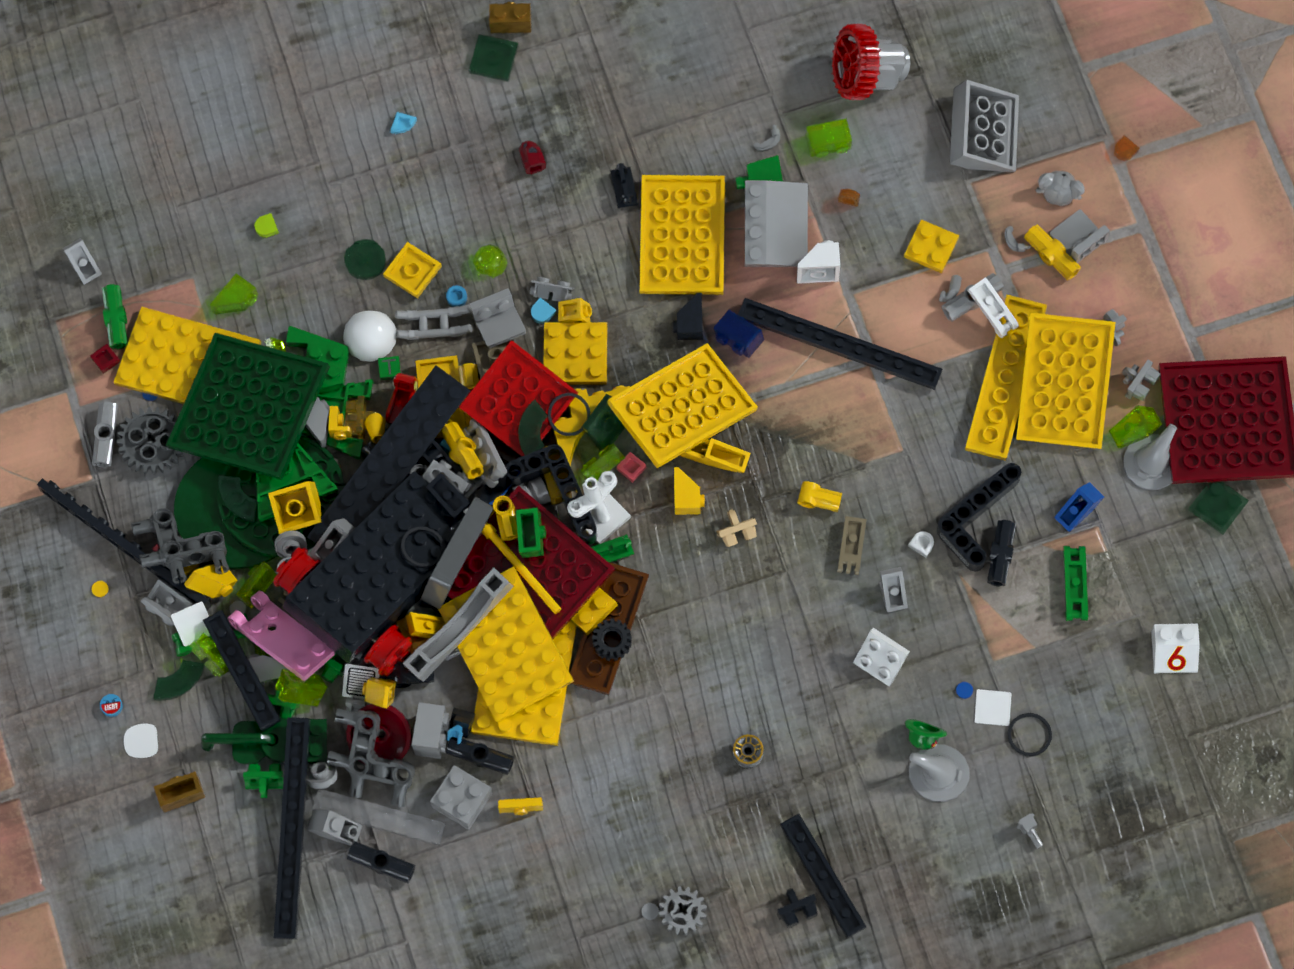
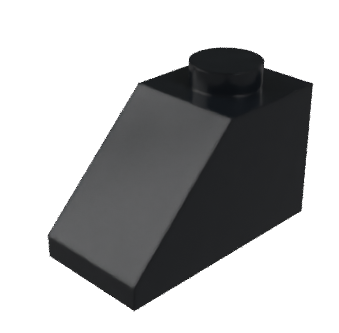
[673,293,703,340]

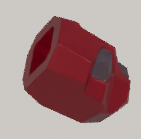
[519,141,546,174]

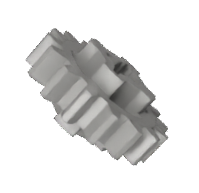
[659,886,707,936]

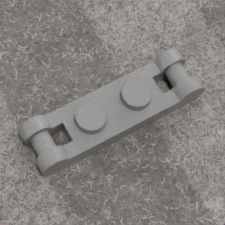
[462,418,507,488]

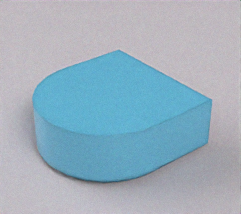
[531,298,556,324]

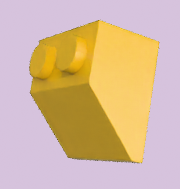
[268,481,321,535]

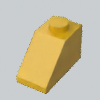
[674,467,705,515]
[184,564,238,599]
[362,677,396,708]

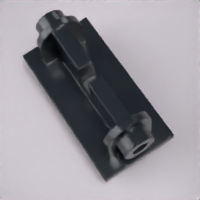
[610,163,638,209]

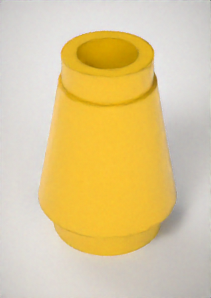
[364,413,386,444]

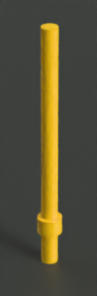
[482,523,561,614]

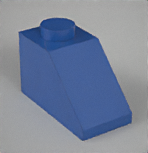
[1054,482,1104,532]

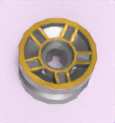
[733,734,764,768]

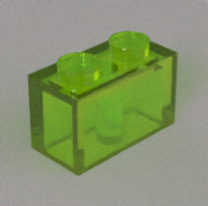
[806,118,852,157]

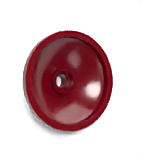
[346,704,412,765]

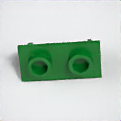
[591,534,634,563]

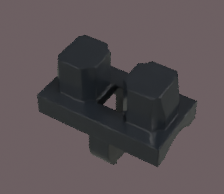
[777,888,818,928]

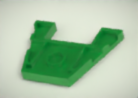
[286,326,349,393]
[302,379,374,460]
[256,443,338,522]

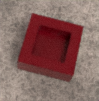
[90,344,120,374]

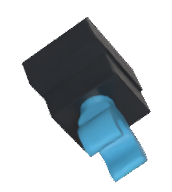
[446,708,475,744]

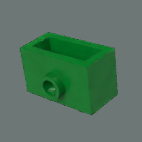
[516,508,546,558]

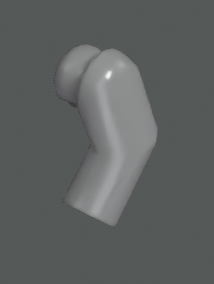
[939,275,962,303]

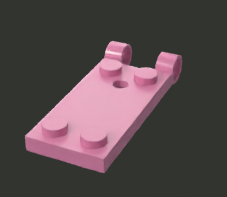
[227,590,335,681]

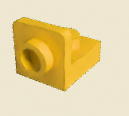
[558,298,592,322]
[328,406,352,440]

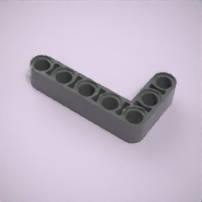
[421,497,494,609]

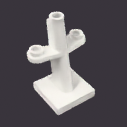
[567,471,631,544]

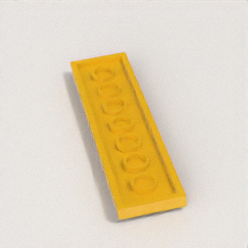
[965,294,1047,461]

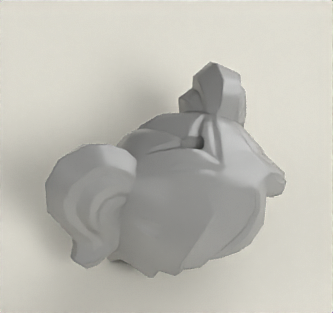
[1036,170,1085,206]

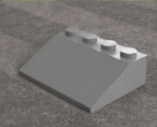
[950,80,1019,172]
[745,180,808,267]

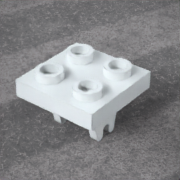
[853,628,910,686]

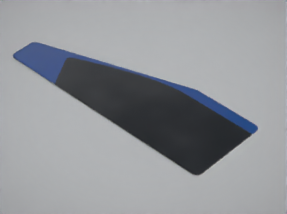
[475,469,520,505]

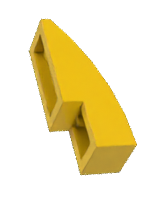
[680,438,751,473]

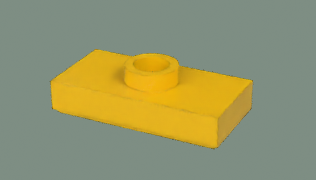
[498,797,543,815]

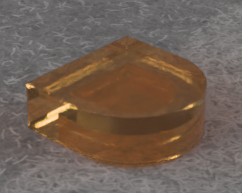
[1114,135,1140,161]
[838,189,860,207]

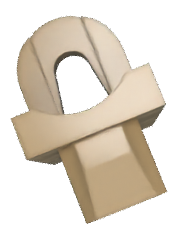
[716,509,757,547]

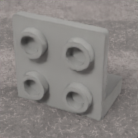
[1049,209,1110,263]
[470,288,526,348]

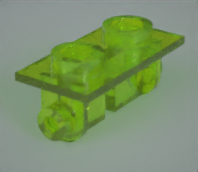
[581,443,625,484]
[189,632,229,678]

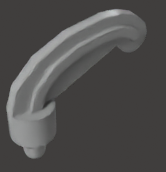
[754,125,780,151]
[1004,226,1031,252]

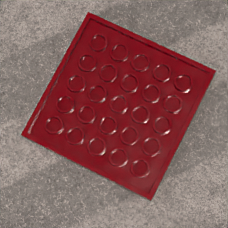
[1158,356,1294,484]
[448,485,616,639]

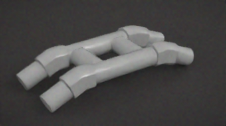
[395,304,472,340]

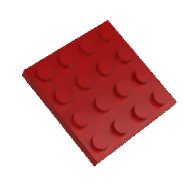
[458,340,579,457]

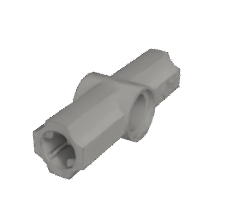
[941,273,1004,322]
[92,401,118,468]

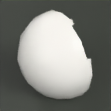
[343,311,397,362]

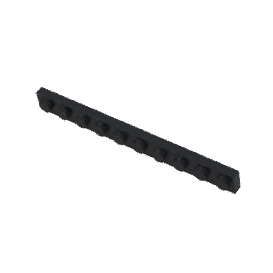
[737,298,943,390]
[37,478,211,611]
[274,717,311,940]

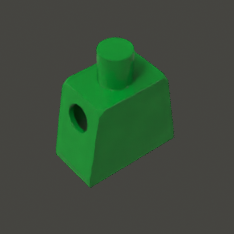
[735,155,783,190]

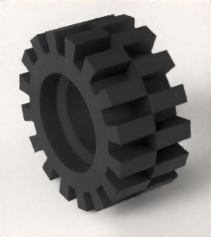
[592,619,632,661]

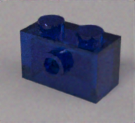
[713,309,764,358]

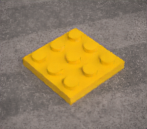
[544,322,607,385]

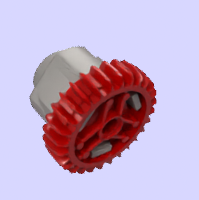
[831,24,910,100]

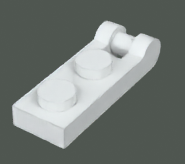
[967,277,1019,338]

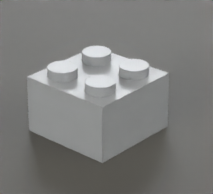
[412,702,451,759]
[430,765,493,830]

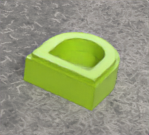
[254,213,279,238]

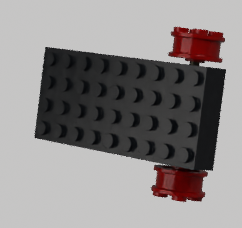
[274,471,465,676]

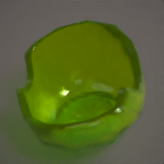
[473,244,507,278]

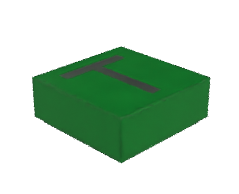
[378,356,401,380]

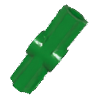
[102,284,128,349]

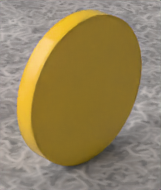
[92,581,109,597]

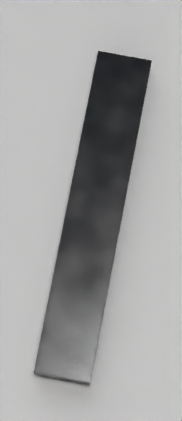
[203,610,281,732]
[780,813,867,939]

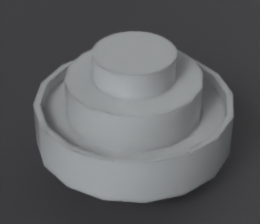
[274,530,307,559]
[307,762,338,789]

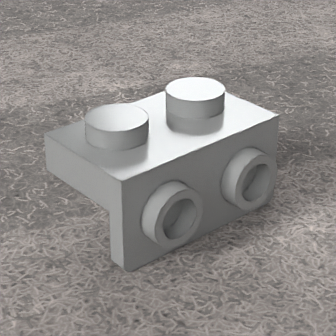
[423,460,472,494]
[141,578,195,626]

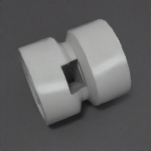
[512,477,551,505]

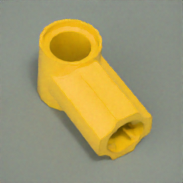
[797,481,842,512]
[493,496,518,541]

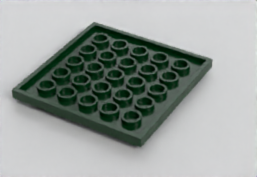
[166,333,330,480]

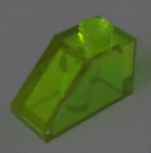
[210,273,258,314]
[1109,405,1162,448]

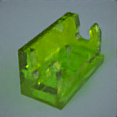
[275,669,327,707]

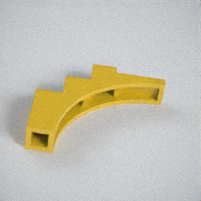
[543,385,630,505]

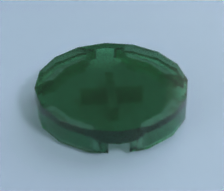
[344,239,386,280]

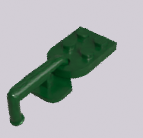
[201,719,327,764]

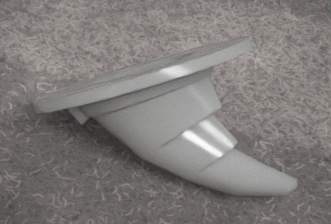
[1124,424,1177,490]
[909,744,969,802]

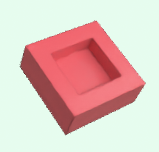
[616,452,647,483]

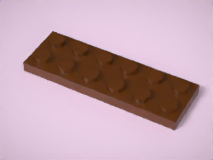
[570,562,649,696]

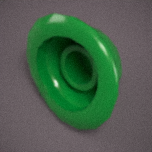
[904,719,947,750]

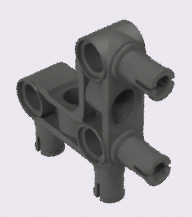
[131,508,229,584]
[327,708,415,807]

